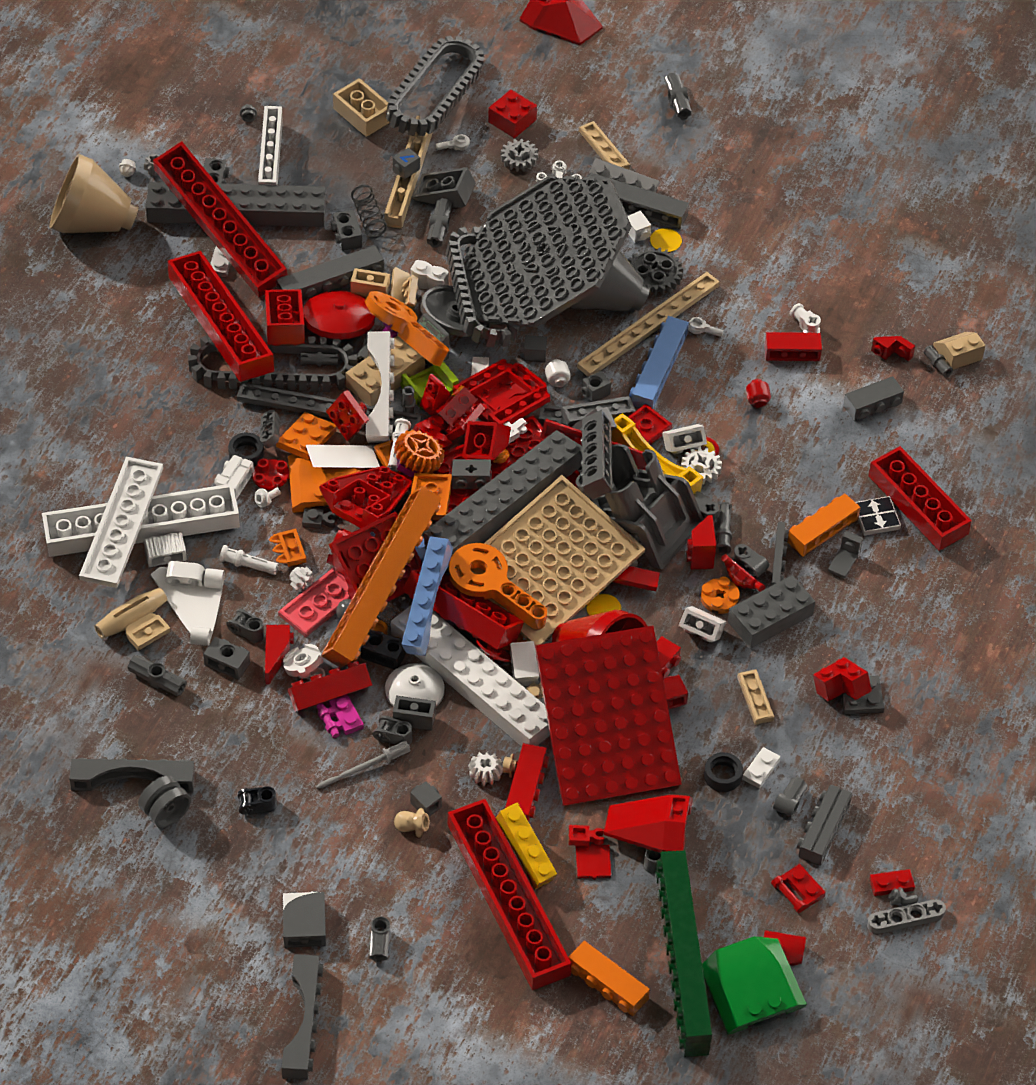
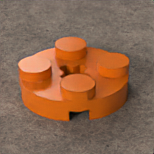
[701,576,740,614]

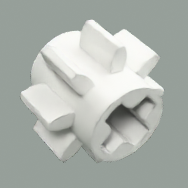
[290,567,313,590]

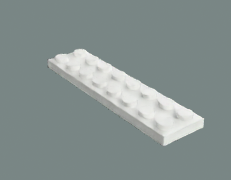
[79,457,163,588]

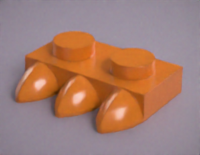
[269,529,307,567]

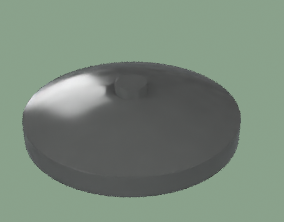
[420,285,489,337]

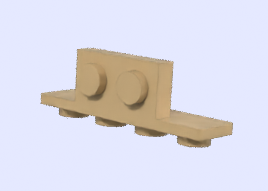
[390,267,418,325]

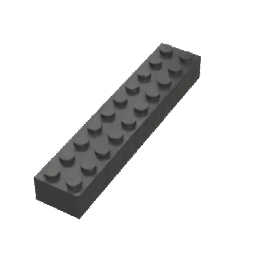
[146,182,326,227]
[423,430,582,557]

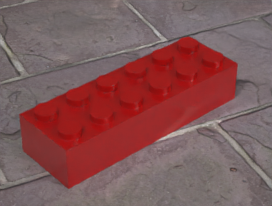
[868,446,972,551]
[403,567,524,649]

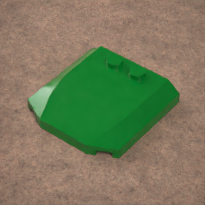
[702,936,807,1035]

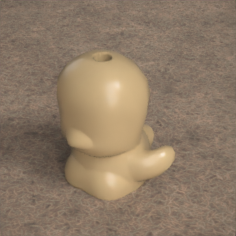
[394,808,430,838]

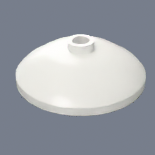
[385,663,444,707]

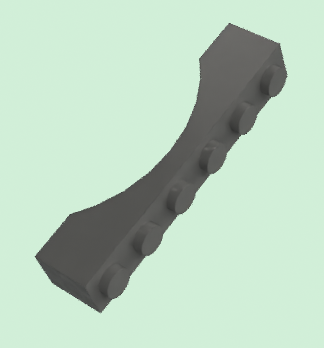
[70,758,195,792]
[281,954,323,1080]

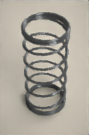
[351,185,387,237]

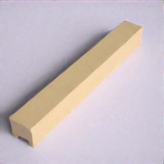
[385,115,433,229]

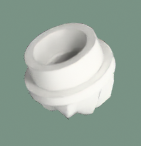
[119,159,136,177]

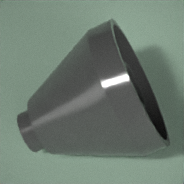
[570,250,650,311]

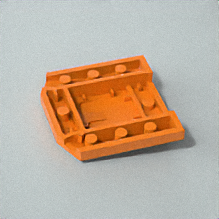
[288,454,365,513]

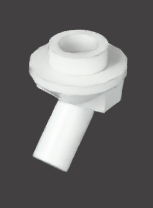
[255,487,281,507]

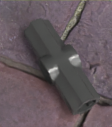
[664,72,692,120]
[427,198,452,248]
[128,655,187,696]

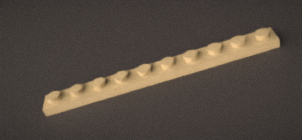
[577,272,720,376]

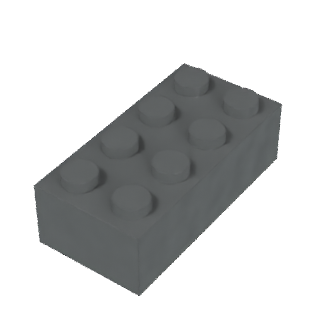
[728,575,815,649]

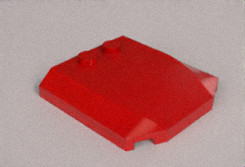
[453,359,550,424]

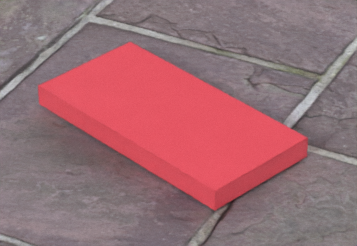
[278,567,350,637]

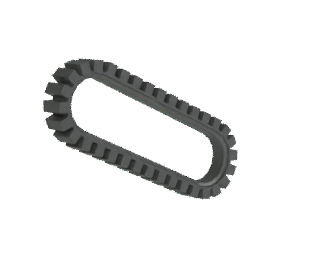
[386,36,484,136]

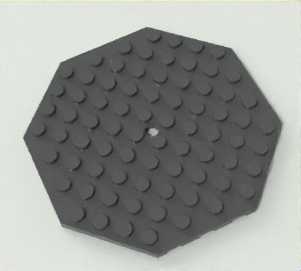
[464,175,632,327]

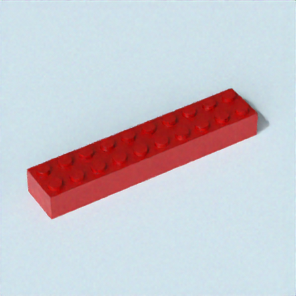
[153,141,287,298]
[167,251,274,382]
[448,799,571,991]

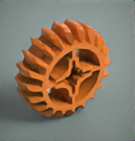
[394,429,445,474]

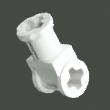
[789,303,821,333]

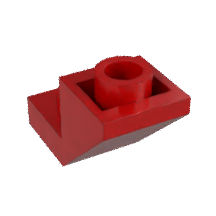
[871,336,915,361]

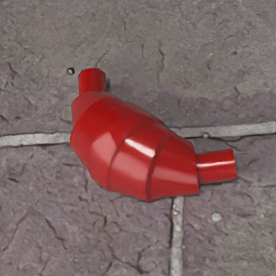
[721,554,765,592]

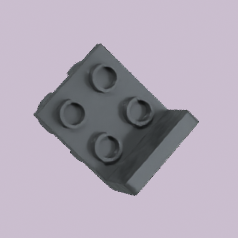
[576,444,704,569]

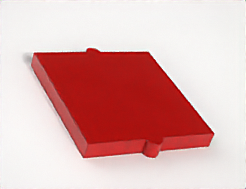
[575,843,611,880]

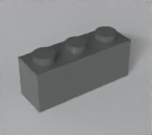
[843,376,904,421]

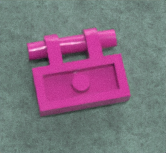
[316,694,364,738]

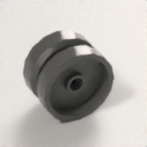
[138,776,191,828]

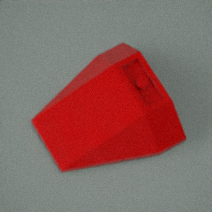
[319,466,412,528]
[604,795,693,853]

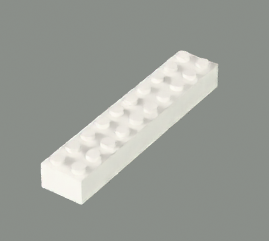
[42,484,240,557]
[391,605,550,746]

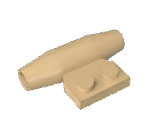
[94,588,170,651]

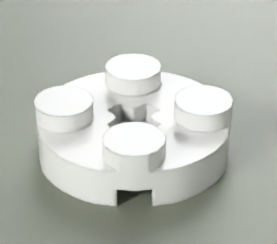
[283,644,324,679]

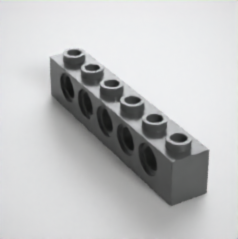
[581,410,612,500]

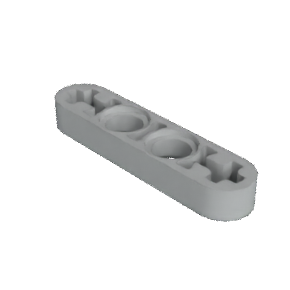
[867,900,946,934]

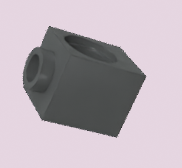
[581,371,611,402]

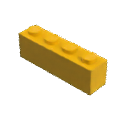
[496,802,557,889]

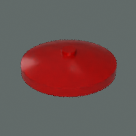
[303,291,376,339]

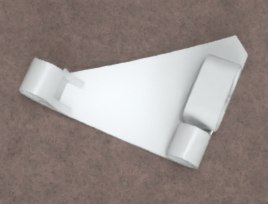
[151,561,225,646]

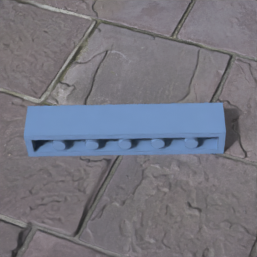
[629,316,689,409]

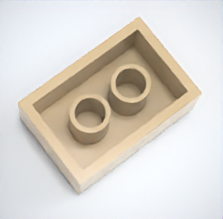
[333,78,390,137]

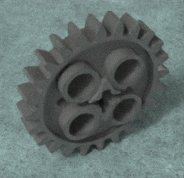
[628,247,683,296]

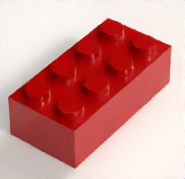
[265,289,304,346]

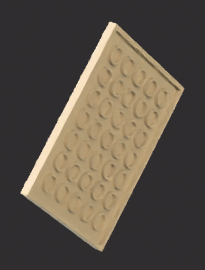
[457,475,645,645]

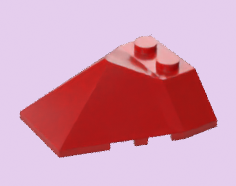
[519,0,603,45]

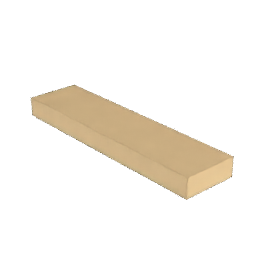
[579,121,630,169]

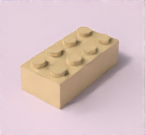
[345,336,425,406]

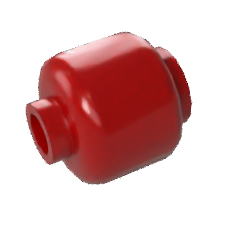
[746,379,771,408]

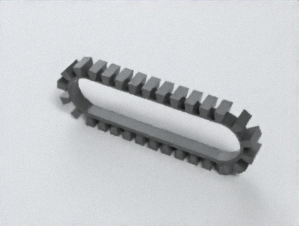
[446,227,520,348]
[188,335,357,392]

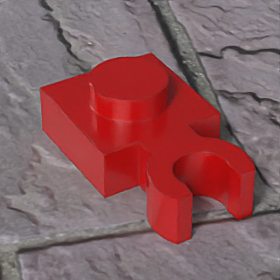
[568,825,604,846]

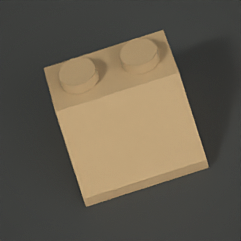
[933,332,986,370]

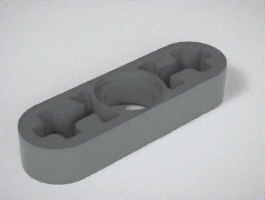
[260,410,280,448]

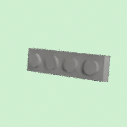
[589,158,660,193]

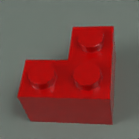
[813,657,872,701]

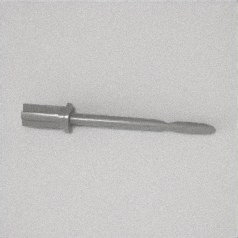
[316,741,410,788]

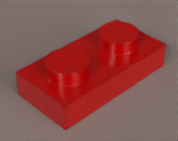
[869,869,915,896]

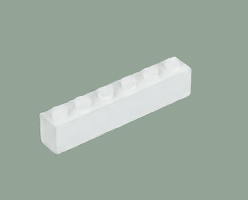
[258,106,283,185]

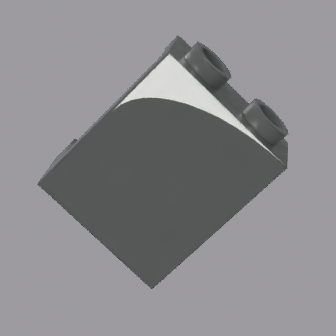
[283,891,326,948]

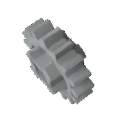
[501,139,538,172]

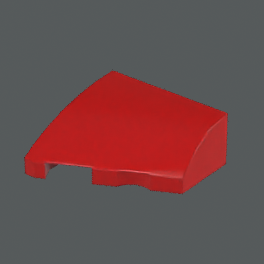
[764,930,806,966]

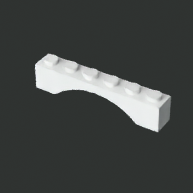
[366,331,395,443]

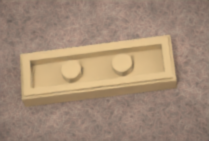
[737,669,774,725]

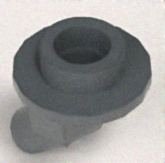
[888,887,918,905]

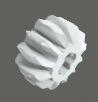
[468,751,503,786]

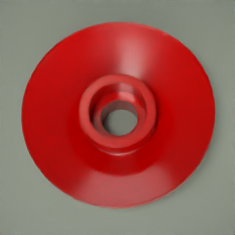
[476,639,511,662]

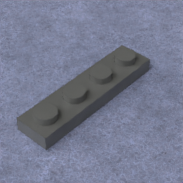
[561,396,636,426]
[771,522,788,586]

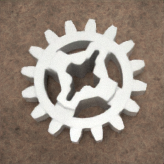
[681,447,722,485]

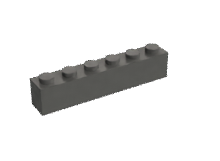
[588,173,689,229]
[276,245,384,300]

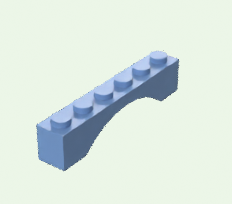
[401,536,453,656]

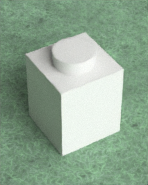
[628,211,651,243]

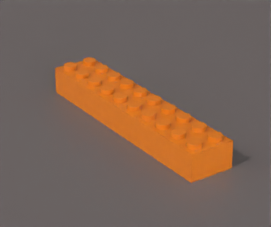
[321,486,442,668]

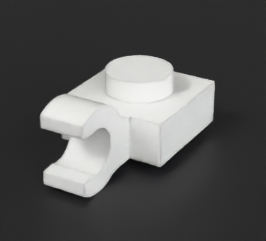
[503,418,528,444]

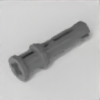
[715,502,732,555]

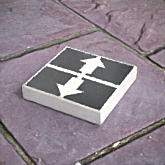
[855,496,901,536]

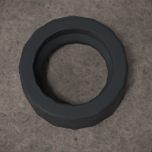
[228,432,264,467]
[704,752,743,792]

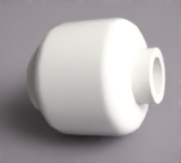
[545,359,570,387]

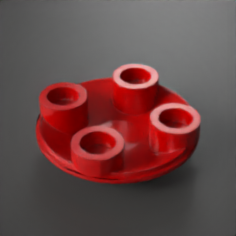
[252,458,290,490]

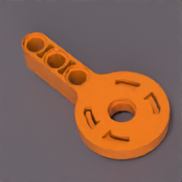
[365,291,449,366]
[449,543,547,630]

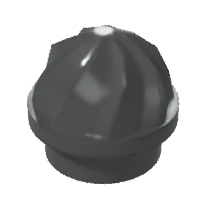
[240,104,257,122]

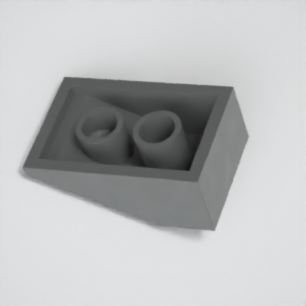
[412,167,476,208]

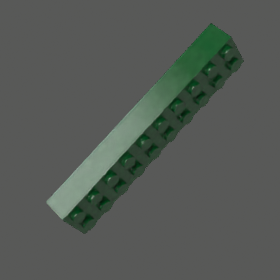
[655,850,712,1057]

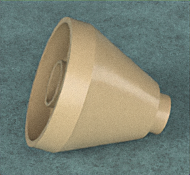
[49,154,138,233]

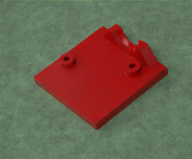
[328,511,423,602]

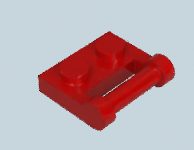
[771,864,826,913]

